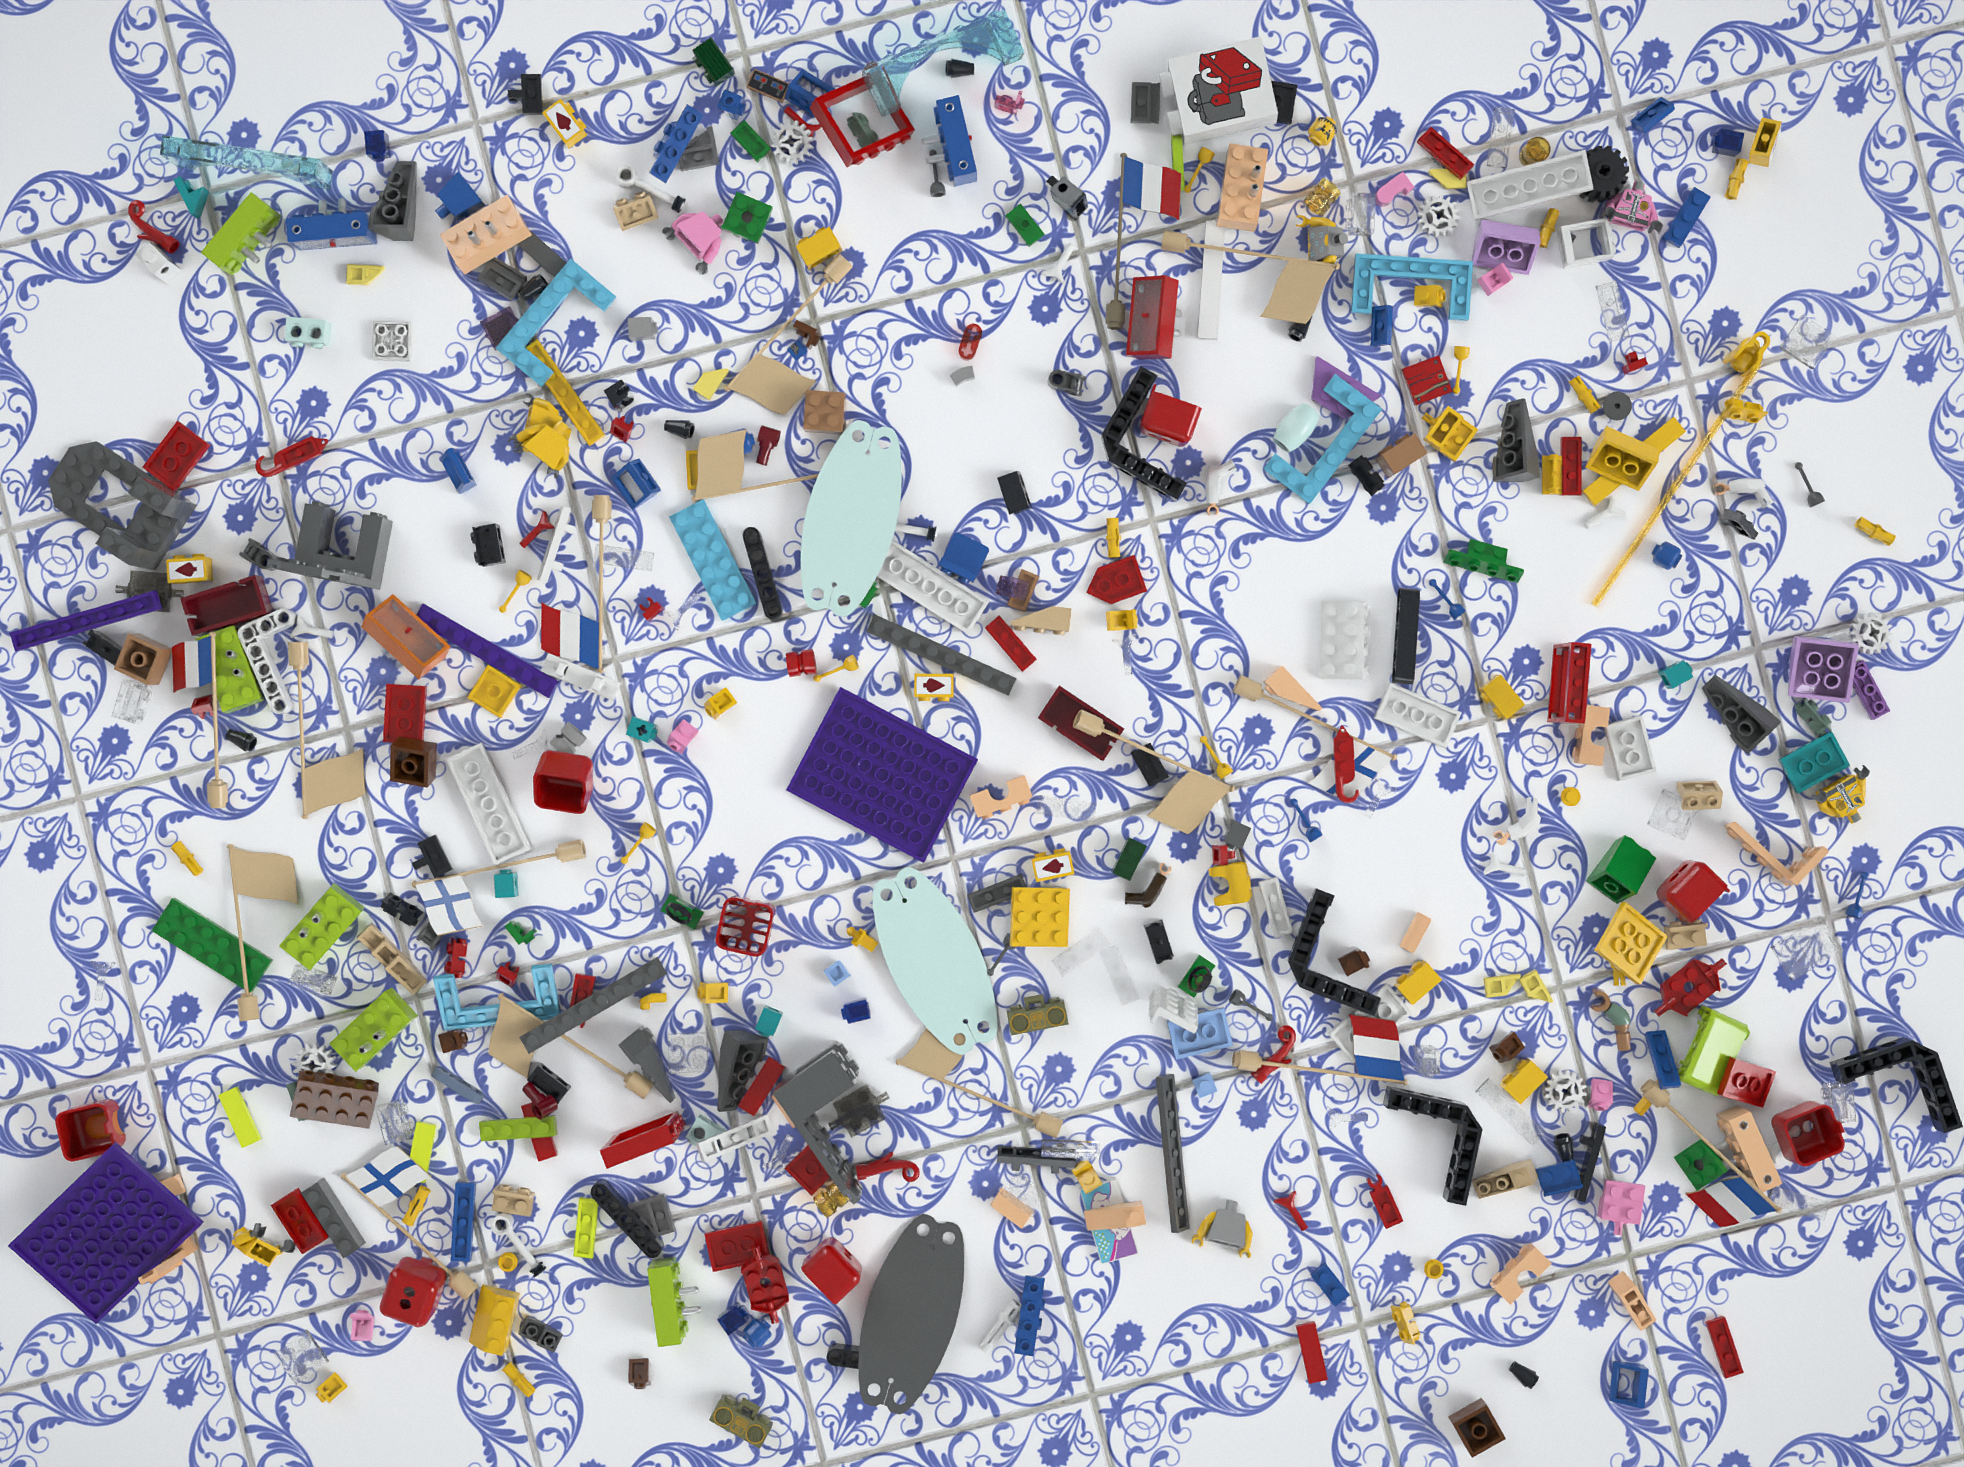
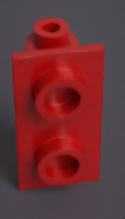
[444,937,468,978]

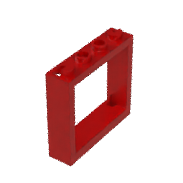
[810,70,915,168]
[1547,642,1592,724]
[599,1111,686,1169]

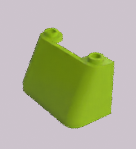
[1677,1005,1750,1096]

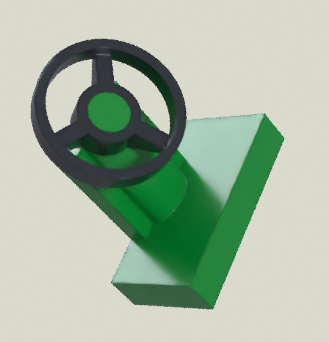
[660,893,704,930]
[1177,954,1216,998]

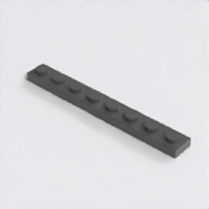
[867,614,1017,696]
[519,957,667,1054]
[1156,1074,1190,1233]

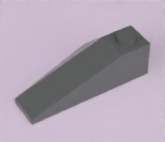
[368,161,417,241]
[1492,398,1540,482]
[1702,675,1781,754]
[618,1025,676,1103]
[717,1030,769,1112]

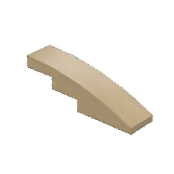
[357,923,427,995]

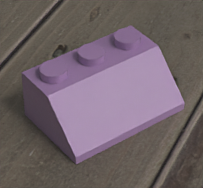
[1472,219,1540,275]

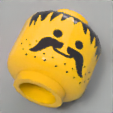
[1308,116,1337,147]

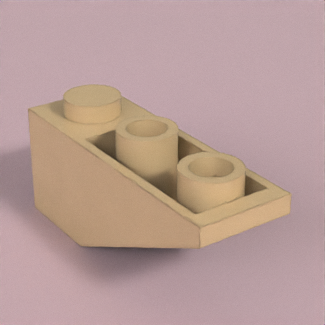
[1010,606,1072,636]
[1472,1159,1538,1199]

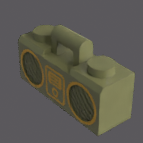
[1006,994,1069,1036]
[709,1394,773,1449]

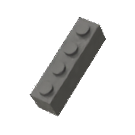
[301,1178,366,1259]

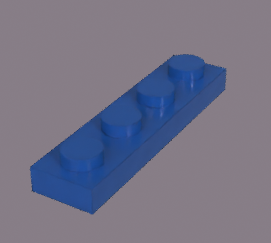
[450,1181,476,1262]

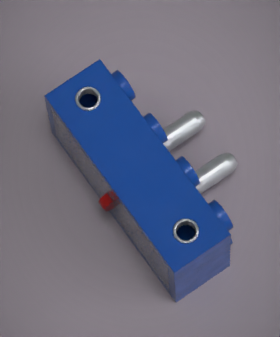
[921,95,977,187]
[286,198,377,251]

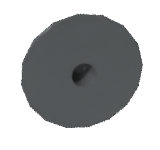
[1603,391,1632,421]

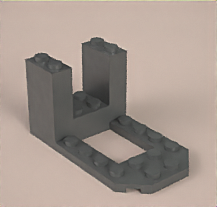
[49,441,197,570]
[267,501,393,590]
[773,1041,863,1205]

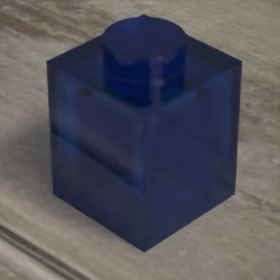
[1710,129,1744,157]
[364,130,391,162]
[841,997,871,1024]
[717,1302,749,1336]

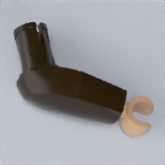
[1125,863,1172,908]

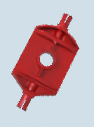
[1654,958,1727,1017]
[741,1244,789,1324]

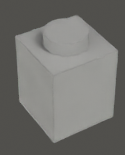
[627,317,658,341]

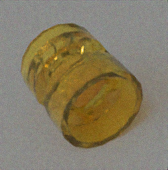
[1519,137,1551,166]
[1304,178,1341,216]
[813,1182,850,1218]

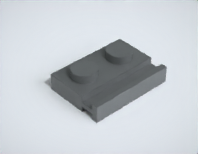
[1130,82,1160,124]
[478,257,527,301]

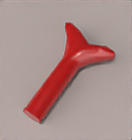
[784,106,821,143]
[519,511,555,548]
[1274,1191,1308,1231]

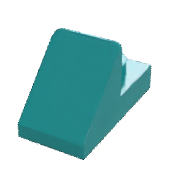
[173,176,209,219]

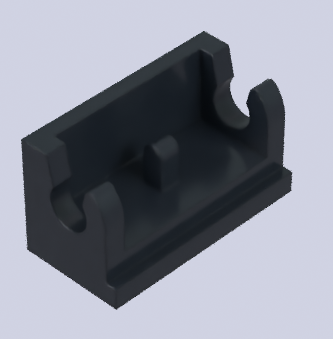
[603,379,634,413]
[997,471,1033,515]
[83,630,122,666]
[1131,743,1169,787]
[1143,920,1174,964]
[527,1063,572,1104]

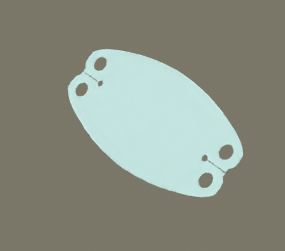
[801,420,902,617]
[873,867,998,1055]

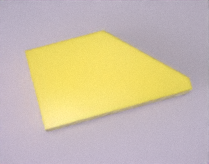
[1428,169,1467,190]
[346,264,385,286]
[693,368,729,401]
[1518,969,1554,1003]
[1483,973,1521,998]

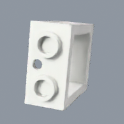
[1556,218,1616,269]

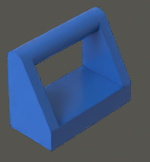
[785,69,835,117]
[440,448,477,494]
[611,458,661,510]
[1609,1361,1649,1408]

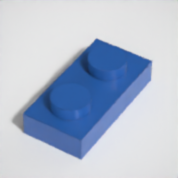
[1630,97,1675,134]
[1370,305,1393,347]
[1310,1263,1350,1307]

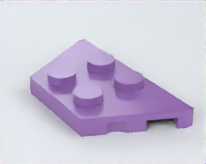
[1311,356,1381,420]

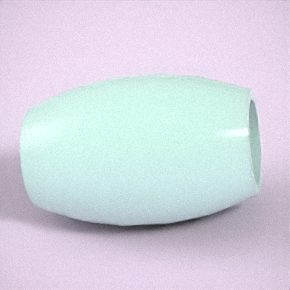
[1273,403,1320,453]

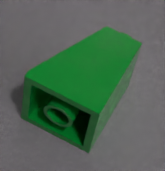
[1586,835,1656,904]

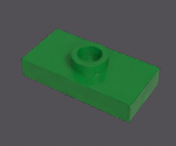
[730,120,771,163]
[1005,203,1045,247]

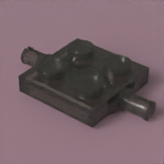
[115,570,184,613]
[828,1084,890,1138]

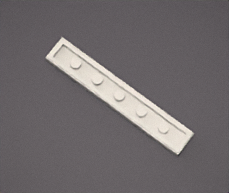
[1197,221,1225,340]

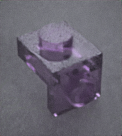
[996,575,1029,600]

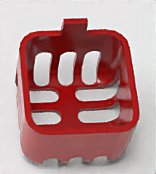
[715,895,776,957]

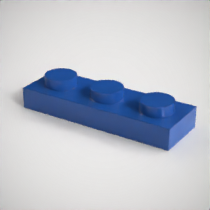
[1662,187,1711,248]
[1644,1030,1681,1090]

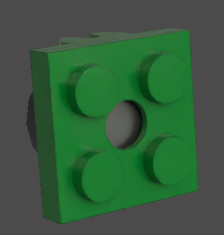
[721,192,773,244]
[1673,1139,1728,1191]

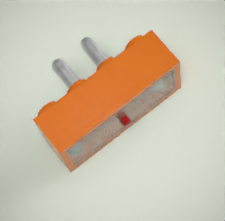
[361,594,451,679]

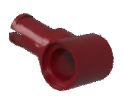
[756,425,781,466]
[522,1082,558,1120]

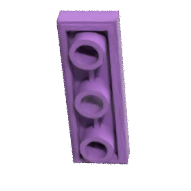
[1852,659,1890,720]

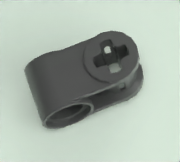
[1047,370,1086,397]
[239,538,278,571]
[416,922,444,951]

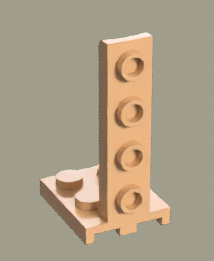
[1724,822,1830,886]
[138,1236,198,1285]

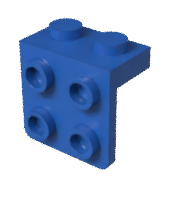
[938,532,989,584]

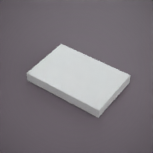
[1604,715,1657,781]

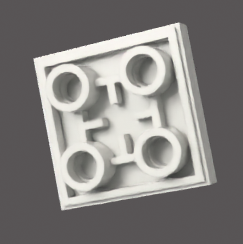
[372,321,413,362]

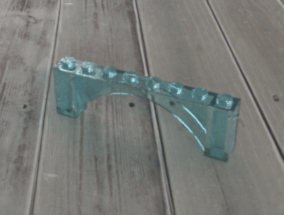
[862,10,1025,117]
[160,135,333,190]

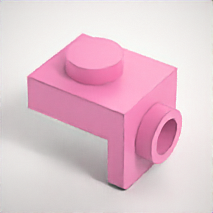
[1477,263,1513,296]
[666,719,699,754]
[1588,1078,1613,1111]
[350,1310,374,1341]

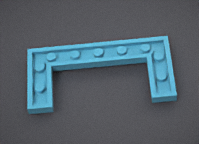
[1351,253,1473,321]
[496,258,617,387]
[1263,374,1382,504]
[433,963,561,1031]

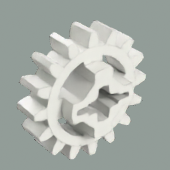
[771,120,814,165]
[1416,194,1460,239]
[1848,612,1893,655]
[292,1043,337,1079]
[1542,1069,1587,1113]

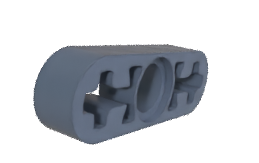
[431,1066,485,1104]

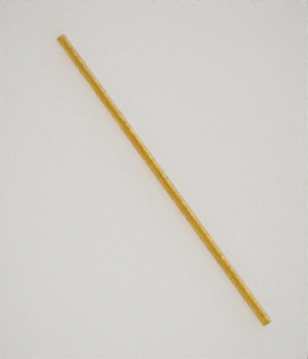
[1591,364,1762,607]

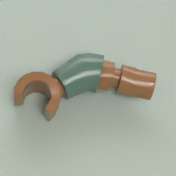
[1591,988,1631,1051]

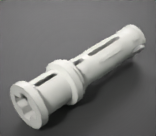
[979,1298,1021,1354]

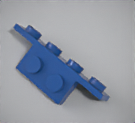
[649,104,704,184]
[1014,1275,1045,1356]

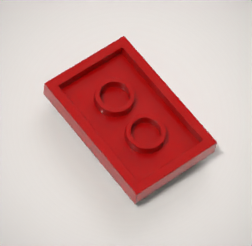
[142,421,211,491]
[383,684,427,743]
[1717,1057,1777,1108]
[270,1187,329,1254]
[704,1220,770,1272]

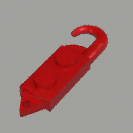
[255,436,329,477]
[1332,725,1359,803]

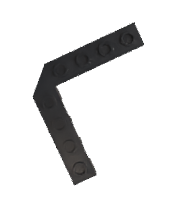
[1101,366,1187,502]
[1287,888,1381,1016]
[1829,1037,1963,1133]
[1382,1086,1483,1206]

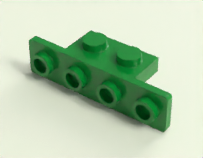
[1443,539,1524,583]

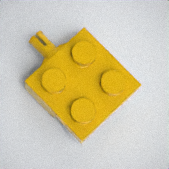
[1421,406,1478,462]

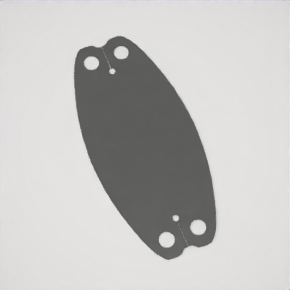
[858,1214,964,1415]

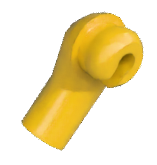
[639,993,667,1010]

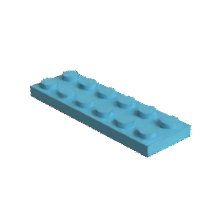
[669,499,757,621]

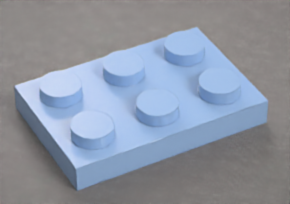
[1167,1007,1233,1060]

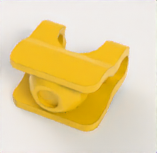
[1722,331,1771,377]
[1208,861,1252,906]

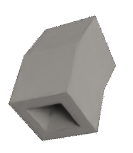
[950,366,975,387]

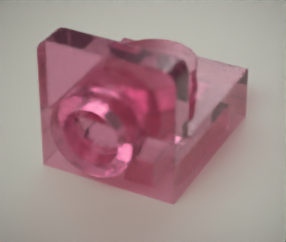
[994,90,1025,115]

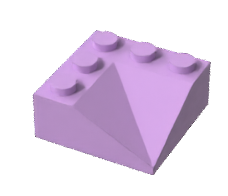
[1788,635,1859,703]

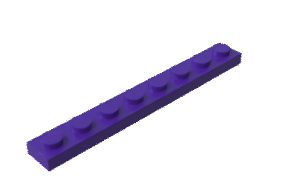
[9,590,162,652]
[416,603,559,698]

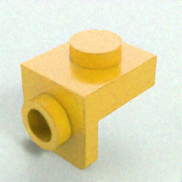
[1414,285,1446,308]
[1106,609,1138,631]

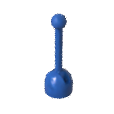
[1429,579,1467,620]
[1290,798,1323,843]
[1845,872,1869,919]

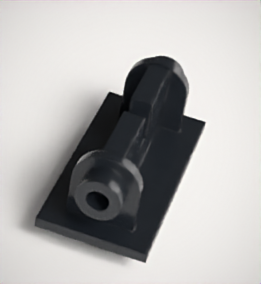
[1348,455,1385,496]
[381,893,424,927]

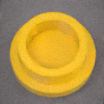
[1560,787,1581,806]
[498,1252,518,1272]
[1424,1259,1444,1279]

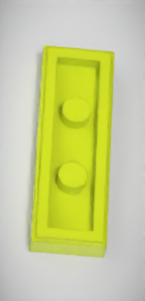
[218,1086,261,1148]
[410,1121,437,1183]
[573,1197,599,1259]

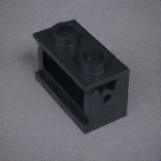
[470,523,506,567]

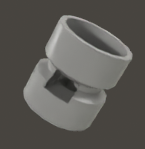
[550,722,587,754]

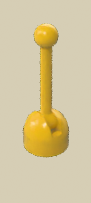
[1184,147,1215,193]
[1453,346,1470,394]
[499,569,532,613]
[813,655,859,682]
[1200,736,1233,780]
[621,822,657,864]

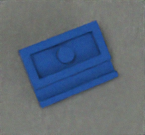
[1535,1159,1583,1197]

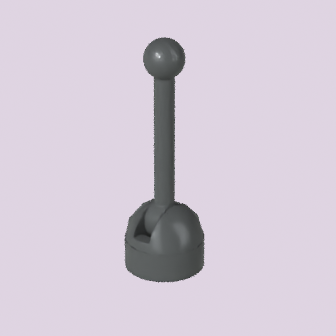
[929,149,946,197]
[1795,462,1825,508]
[987,933,1016,976]
[1229,989,1273,1021]

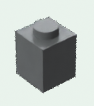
[1222,819,1251,851]

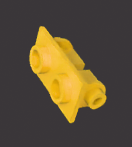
[1722,398,1768,423]
[1542,454,1562,495]
[1390,1301,1421,1345]

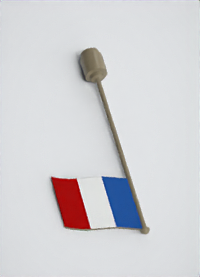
[1105,152,1182,330]

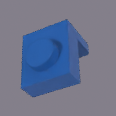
[717,89,746,121]

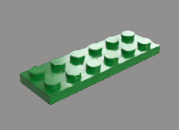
[152,897,273,992]

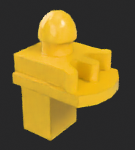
[846,927,879,952]

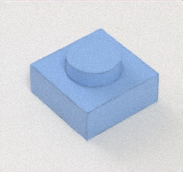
[823,959,851,987]
[1192,1072,1217,1098]

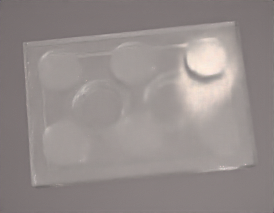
[1770,916,1843,981]

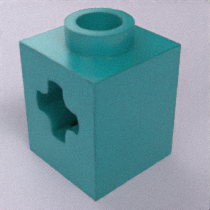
[1658,660,1694,689]
[625,716,658,743]
[494,869,519,898]
[755,1005,784,1037]

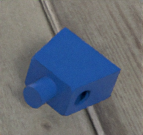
[435,172,485,220]

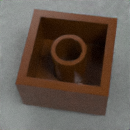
[390,736,437,788]
[1448,1398,1506,1458]

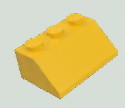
[1585,426,1660,491]
[469,1284,520,1356]

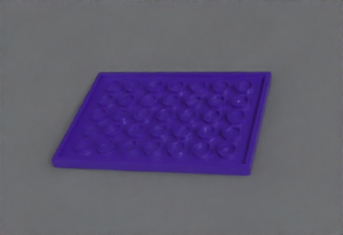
[786,687,978,863]
[8,1142,204,1324]

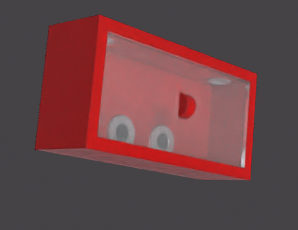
[1126,275,1183,360]

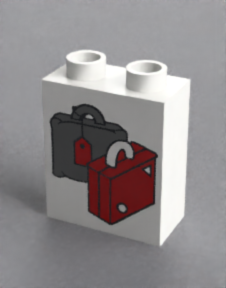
[1159,36,1278,146]

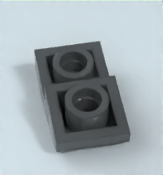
[518,1315,563,1352]

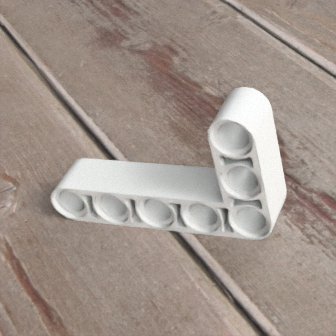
[238,609,297,714]

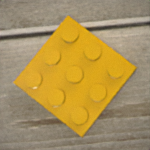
[1010,887,1070,947]
[1594,902,1668,984]

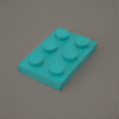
[1778,731,1851,794]

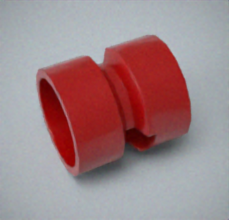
[786,649,817,677]

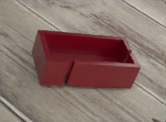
[180,575,274,637]
[1037,685,1125,761]

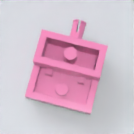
[1597,1179,1646,1236]

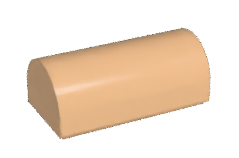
[1399,912,1431,953]

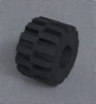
[1579,145,1629,203]

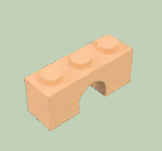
[1572,705,1610,766]
[970,775,1032,820]
[1489,1243,1552,1305]

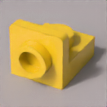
[704,687,737,720]
[697,982,728,1004]
[1071,1160,1103,1194]
[315,1372,348,1404]

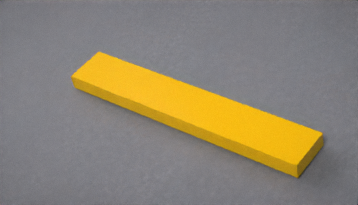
[525,339,605,446]
[1582,417,1686,506]

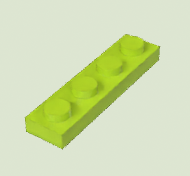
[479,1115,558,1142]

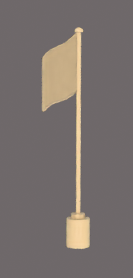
[1161,230,1340,324]
[724,253,853,415]
[691,429,819,503]
[288,642,365,819]
[1073,709,1235,834]
[226,844,299,1022]
[489,993,653,1099]
[896,1025,1063,1138]

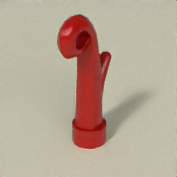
[128,200,180,254]
[1250,1025,1296,1084]
[855,1152,920,1182]

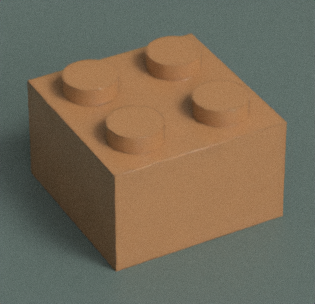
[803,390,846,435]
[1375,433,1428,479]
[114,633,172,685]

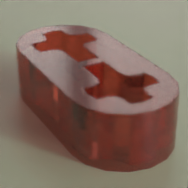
[958,323,982,361]

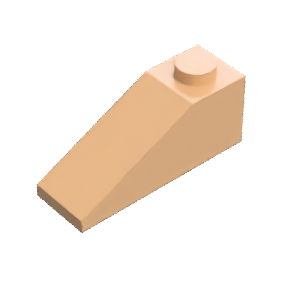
[1263,666,1323,711]
[1084,1200,1146,1231]
[1608,1271,1656,1331]

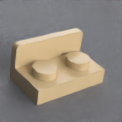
[613,191,659,231]
[1676,780,1723,810]
[1663,919,1708,950]
[491,1184,535,1217]

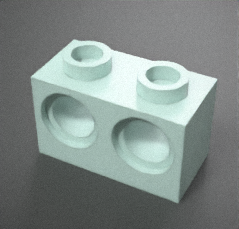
[285,317,331,349]
[686,1114,727,1157]

